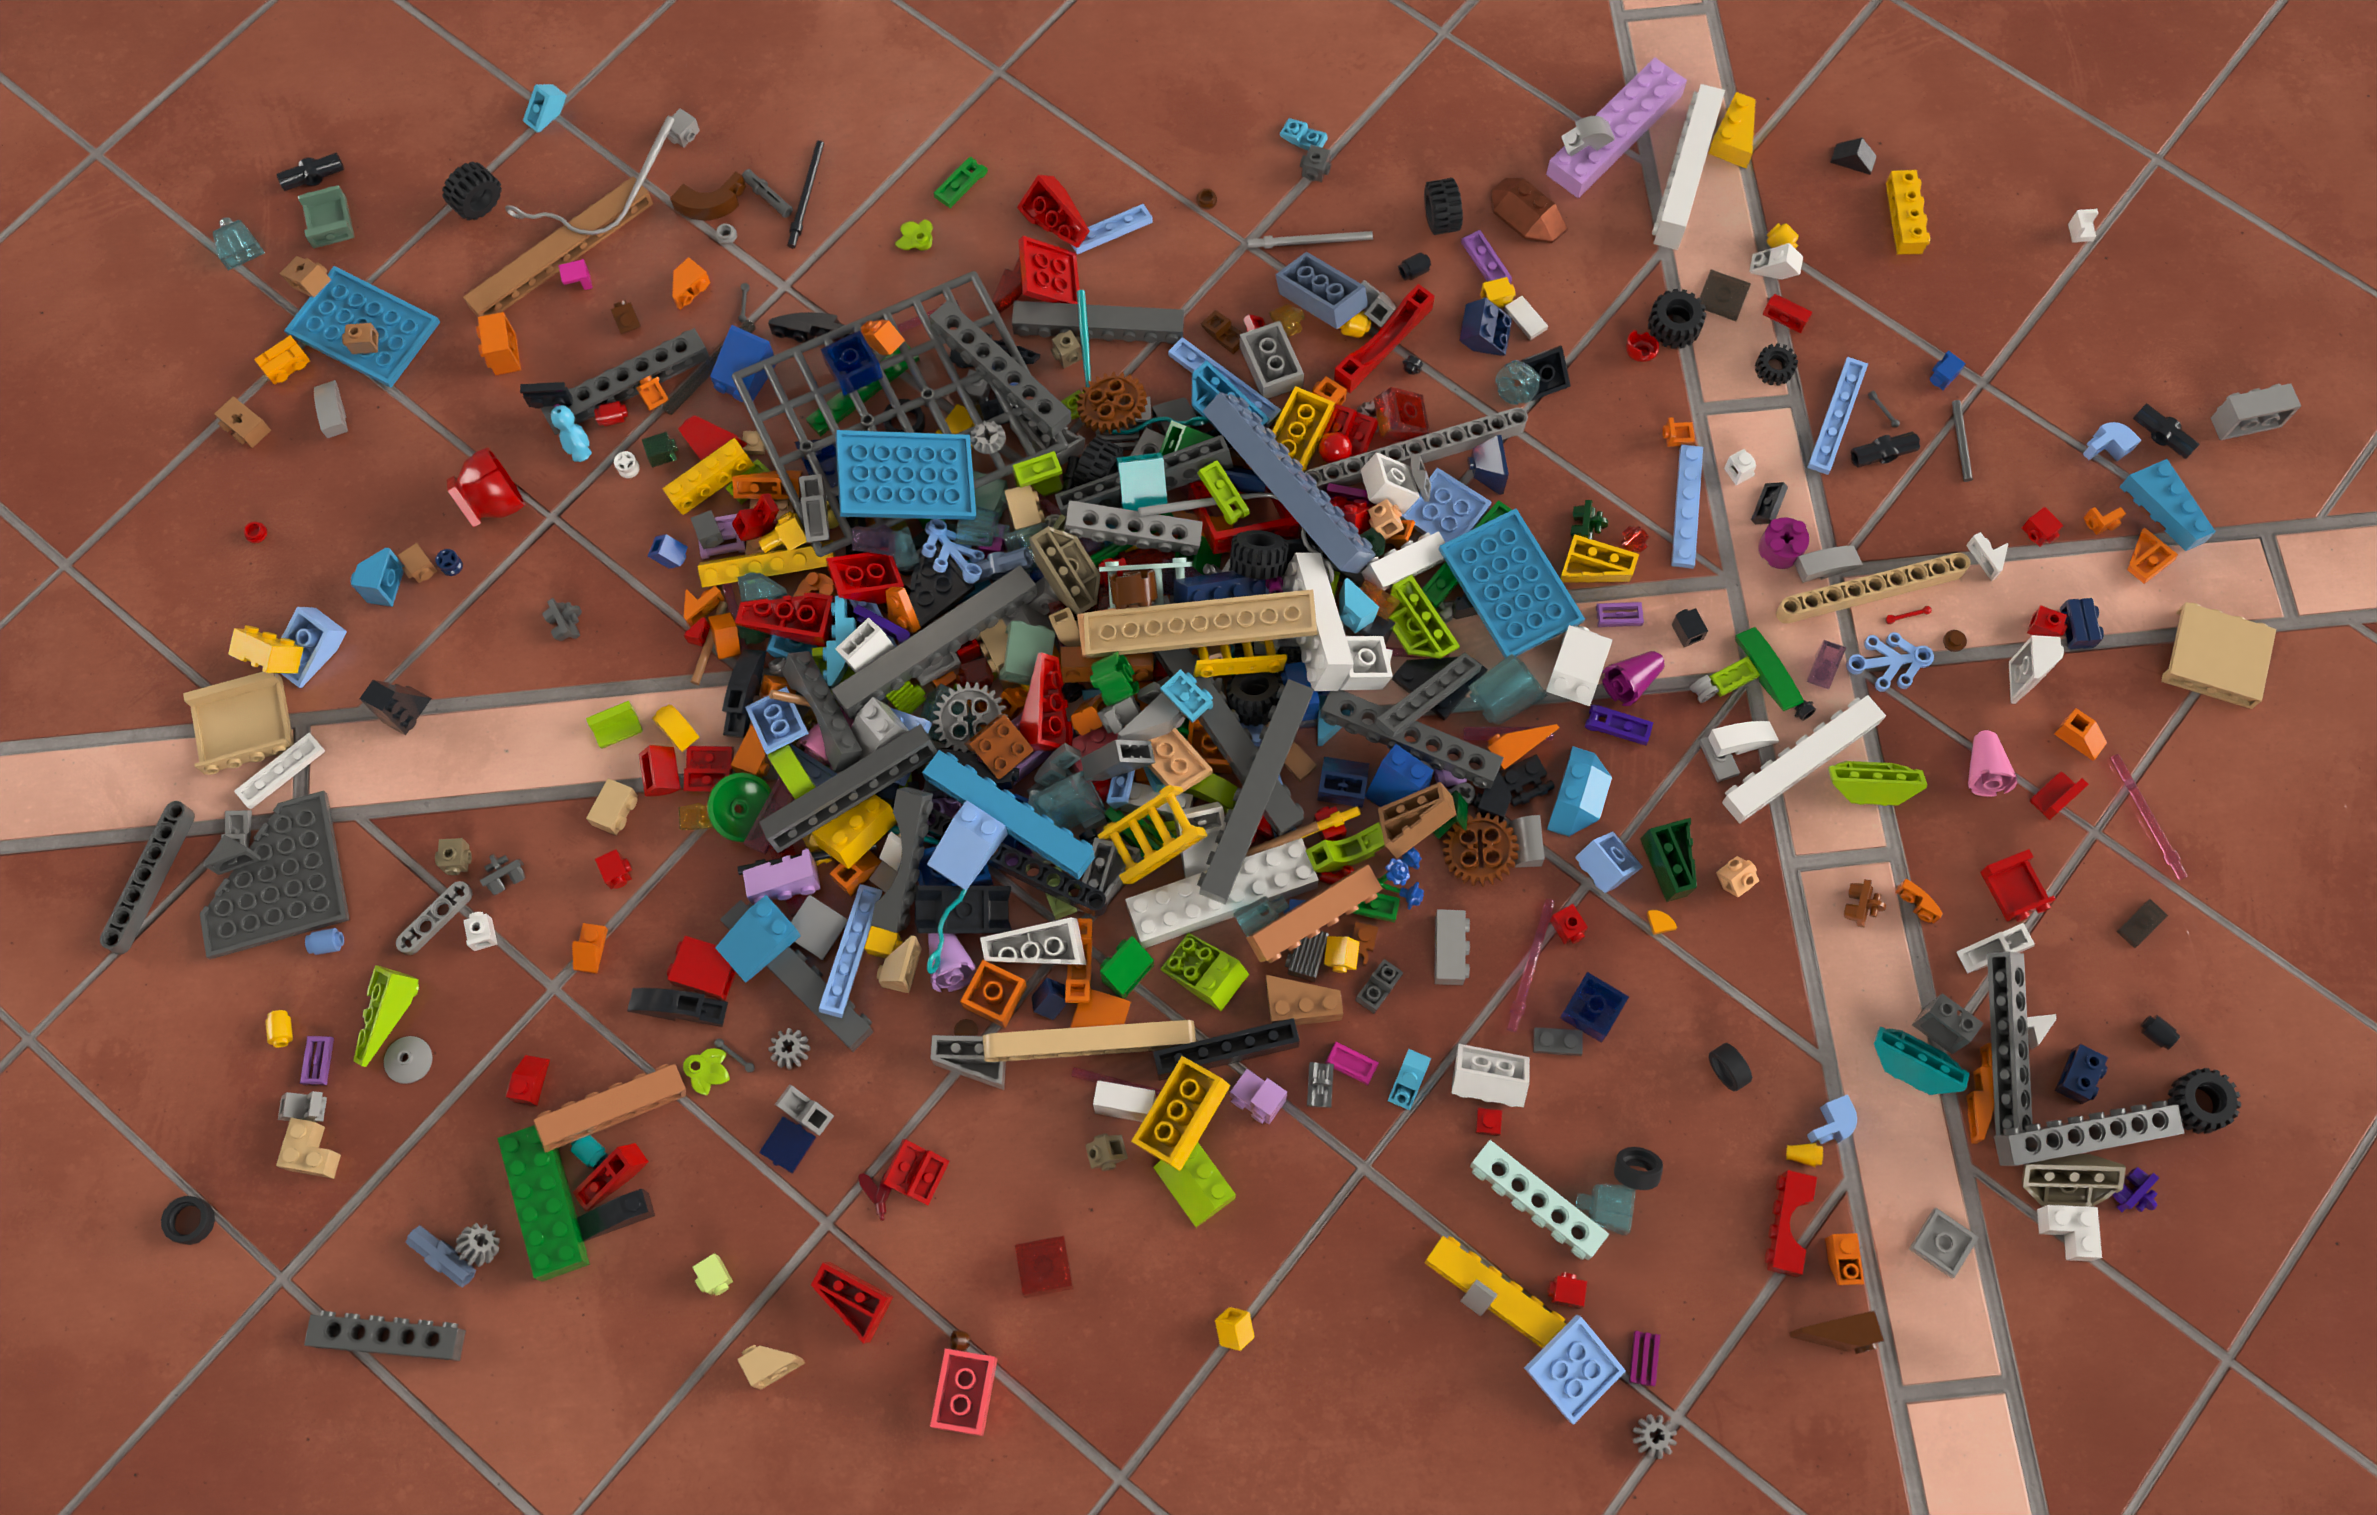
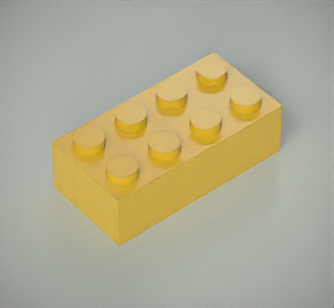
[1272,386,1335,472]
[1131,1056,1230,1171]

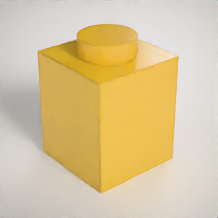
[1480,277,1515,309]
[864,926,903,958]
[1324,936,1360,973]

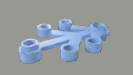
[921,519,985,584]
[1846,632,1934,692]

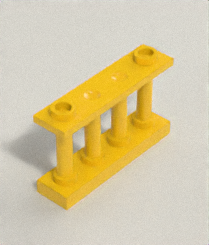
[1193,640,1287,678]
[1098,785,1208,884]

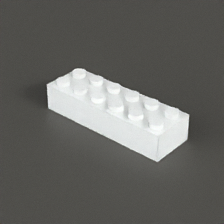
[1282,553,1354,691]

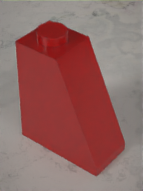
[678,415,747,461]

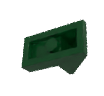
[1432,790,1468,839]

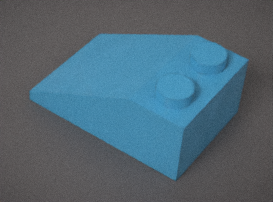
[715,895,801,983]

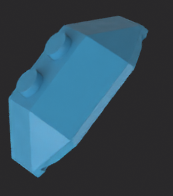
[1192,360,1270,433]
[1547,746,1612,837]

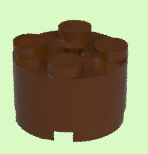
[1109,569,1158,609]

